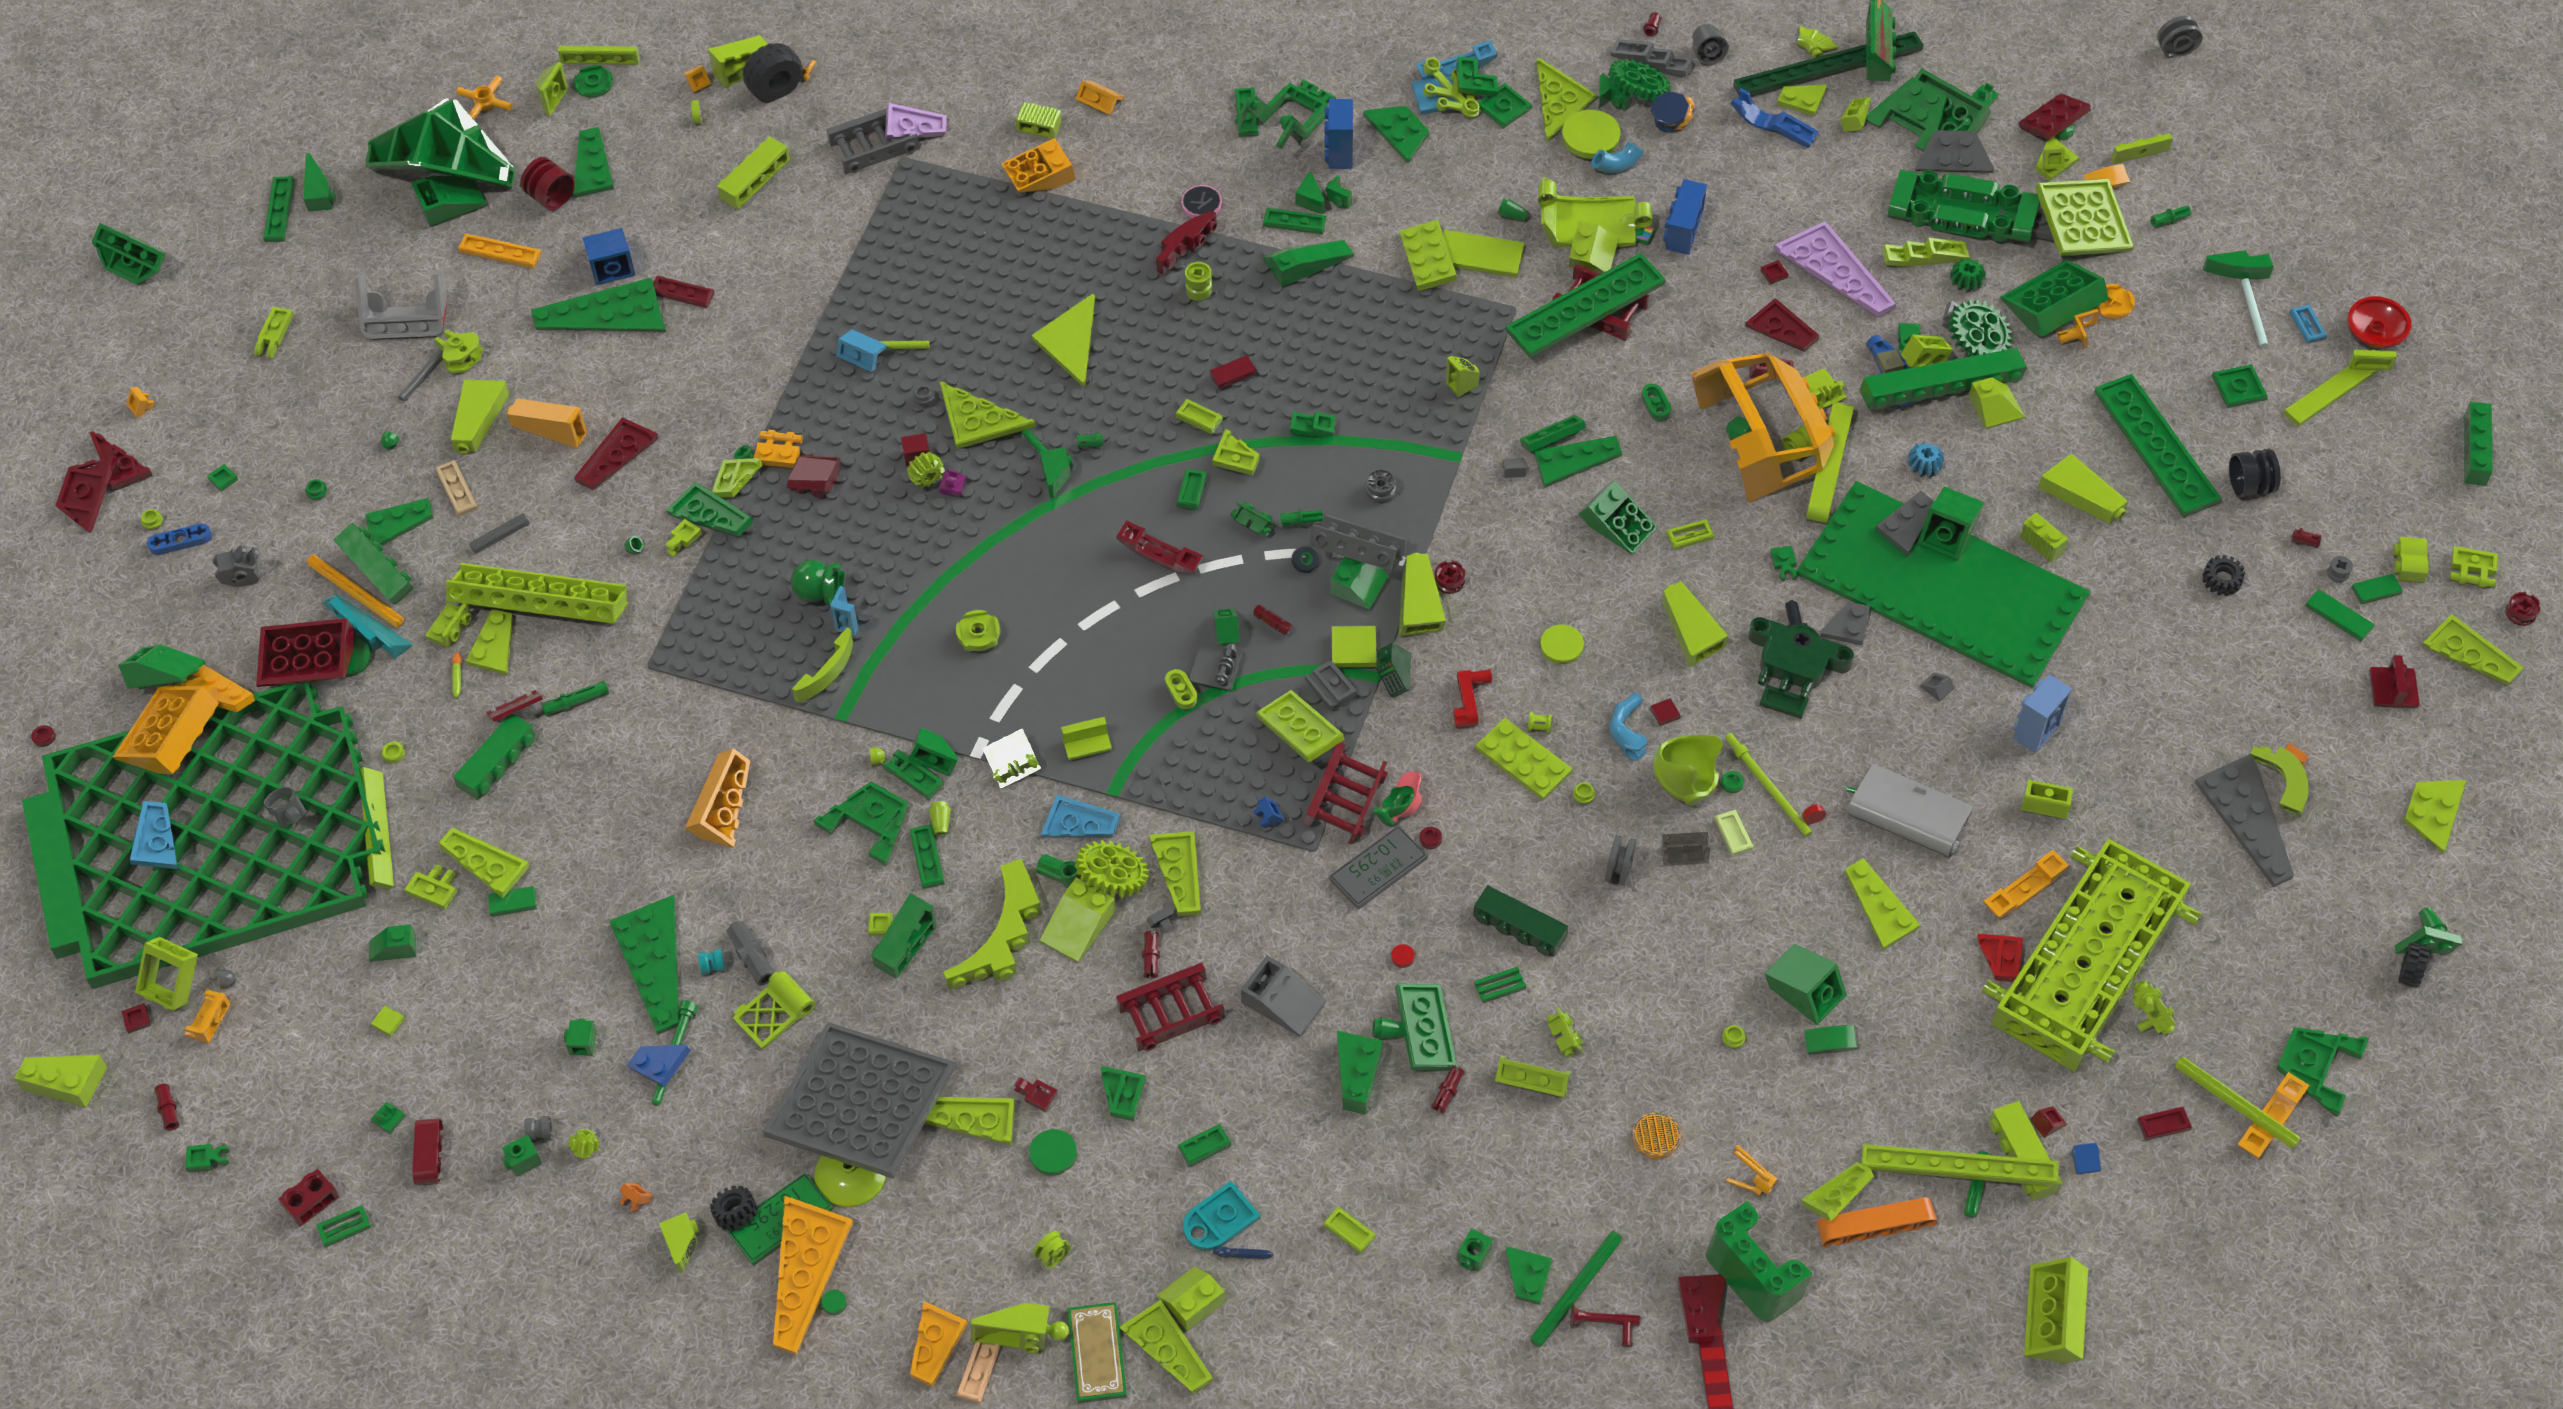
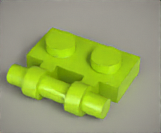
[2449,546,2498,588]

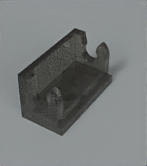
[1660,832,1710,866]

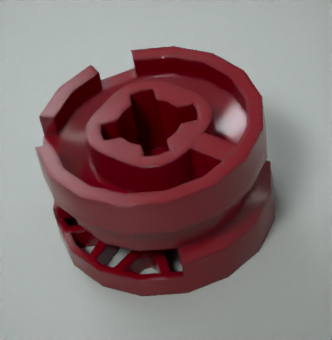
[1435,560,1465,594]
[2505,592,2541,626]

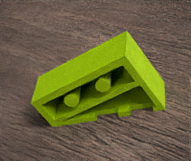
[708,35,768,89]
[14,1055,107,1107]

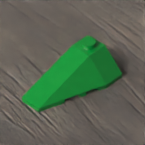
[1263,240,1354,287]

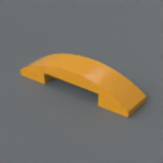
[1983,850,2069,919]
[2237,1072,2309,1159]

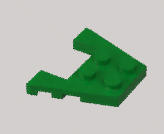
[1865,77,1947,152]
[813,781,909,866]
[2276,1027,2369,1116]

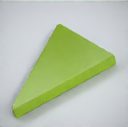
[1537,58,1597,142]
[1032,294,1095,387]
[940,381,1036,449]

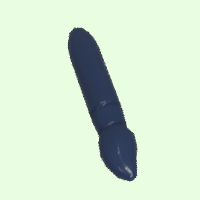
[1213,1247,1273,1259]

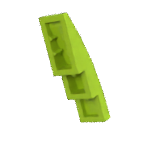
[1881,238,1969,267]

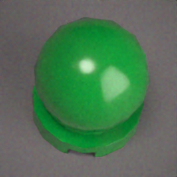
[790,560,845,605]

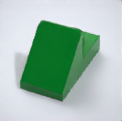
[1599,73,1631,111]

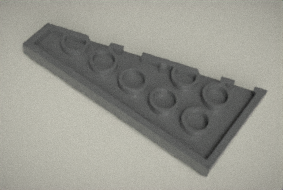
[2195,754,2294,888]

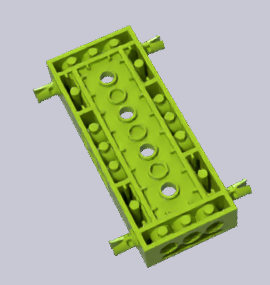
[1981,838,2202,1072]

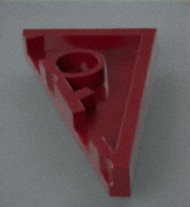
[89,431,152,490]

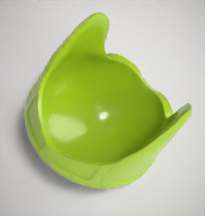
[1653,735,1723,806]

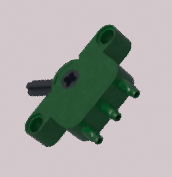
[1748,600,1854,700]

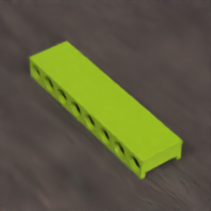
[445,563,628,624]

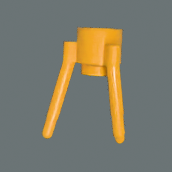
[1726,1145,1778,1196]

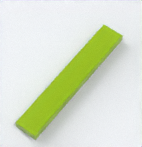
[2283,349,2381,427]
[360,767,394,890]

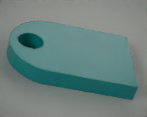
[1183,1181,1261,1251]

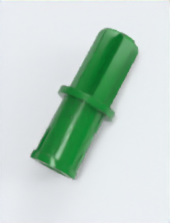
[2150,206,2192,228]
[1280,509,1323,527]

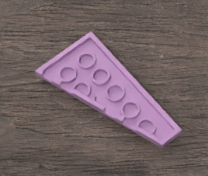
[1774,221,1896,317]

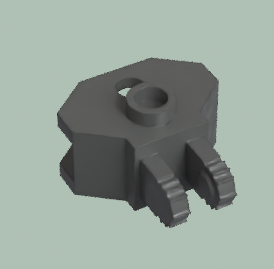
[212,545,260,587]

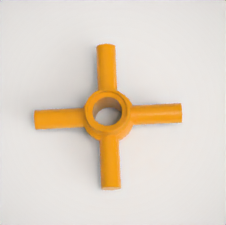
[456,75,513,120]

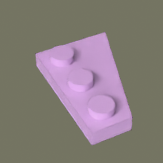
[885,103,947,140]

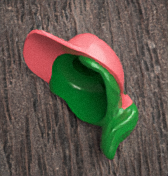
[1372,771,1422,826]

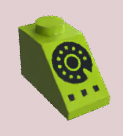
[1446,356,1480,397]
[659,1212,699,1273]

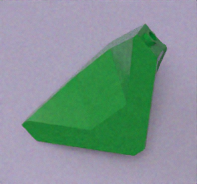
[365,99,515,188]

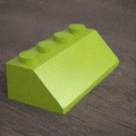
[2024,1257,2088,1363]

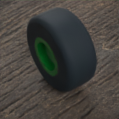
[1291,546,1318,573]

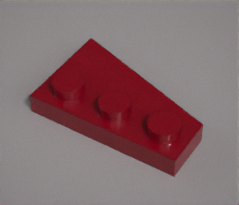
[1745,298,1819,352]
[1678,1274,1726,1343]

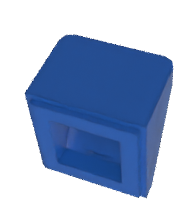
[2071,1143,2101,1174]

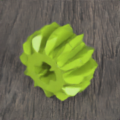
[907,452,945,488]

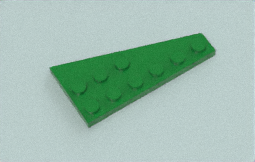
[531,277,666,332]
[609,894,679,1035]

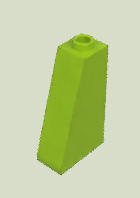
[451,379,509,454]
[2038,453,2128,524]
[1399,553,1446,636]
[1662,581,1728,667]

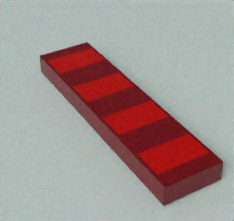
[1698,1318,1734,1409]

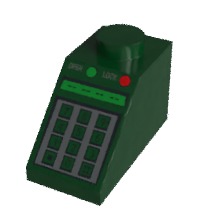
[1376,642,1411,697]

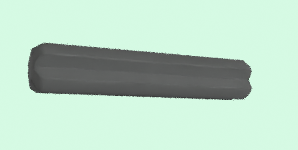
[469,513,529,553]

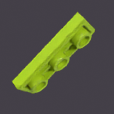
[2111,133,2173,164]

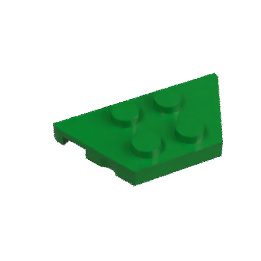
[1363,106,1429,163]

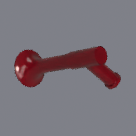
[1570,1302,1640,1347]

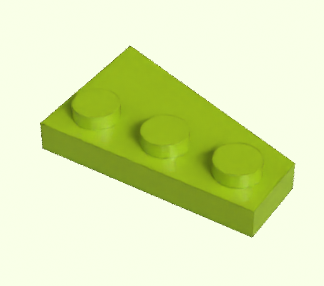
[1801,1162,1874,1222]

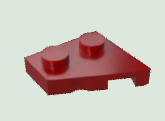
[1977,933,2023,982]

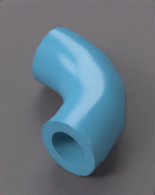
[1591,141,1645,174]

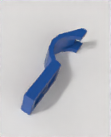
[1731,88,1819,148]

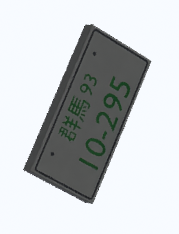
[1329,825,1428,910]

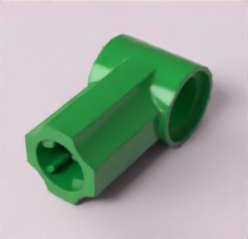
[1036,854,1081,889]

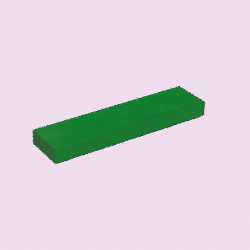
[263,176,294,242]

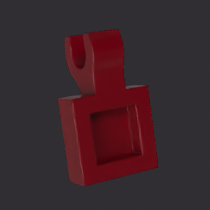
[1014,1077,1057,1112]

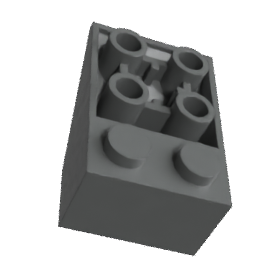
[1241,955,1326,1037]

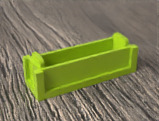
[1495,1056,1571,1097]

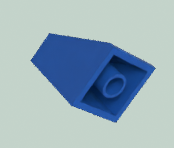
[583,228,636,286]

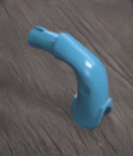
[1609,692,1647,761]

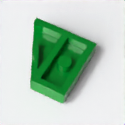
[1101,1066,1146,1121]

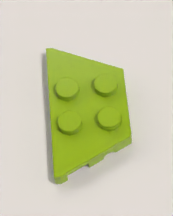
[2404,780,2466,854]

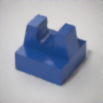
[1253,797,1285,828]

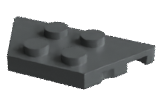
[1915,130,1994,173]

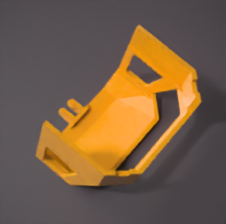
[1690,352,1836,503]

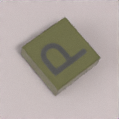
[1876,349,1904,373]

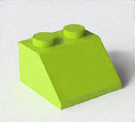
[1569,221,1619,274]
[1156,1266,1225,1332]

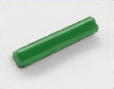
[1963,1151,1990,1218]

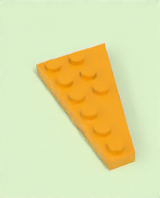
[773,1196,853,1355]

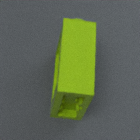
[135,937,198,1010]

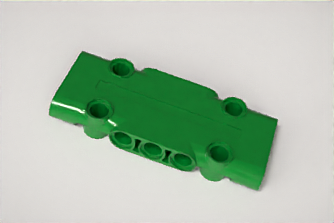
[1888,169,2040,243]

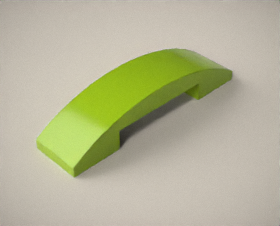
[792,627,853,703]

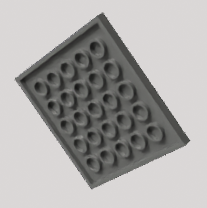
[763,1022,956,1179]

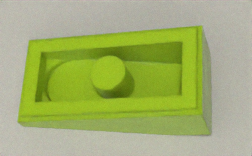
[1840,97,1871,132]

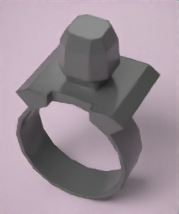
[264,787,307,828]

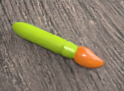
[451,652,462,698]

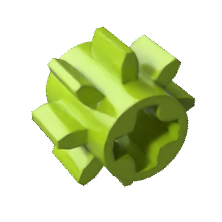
[568,1129,600,1158]

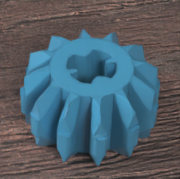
[1908,441,1944,478]

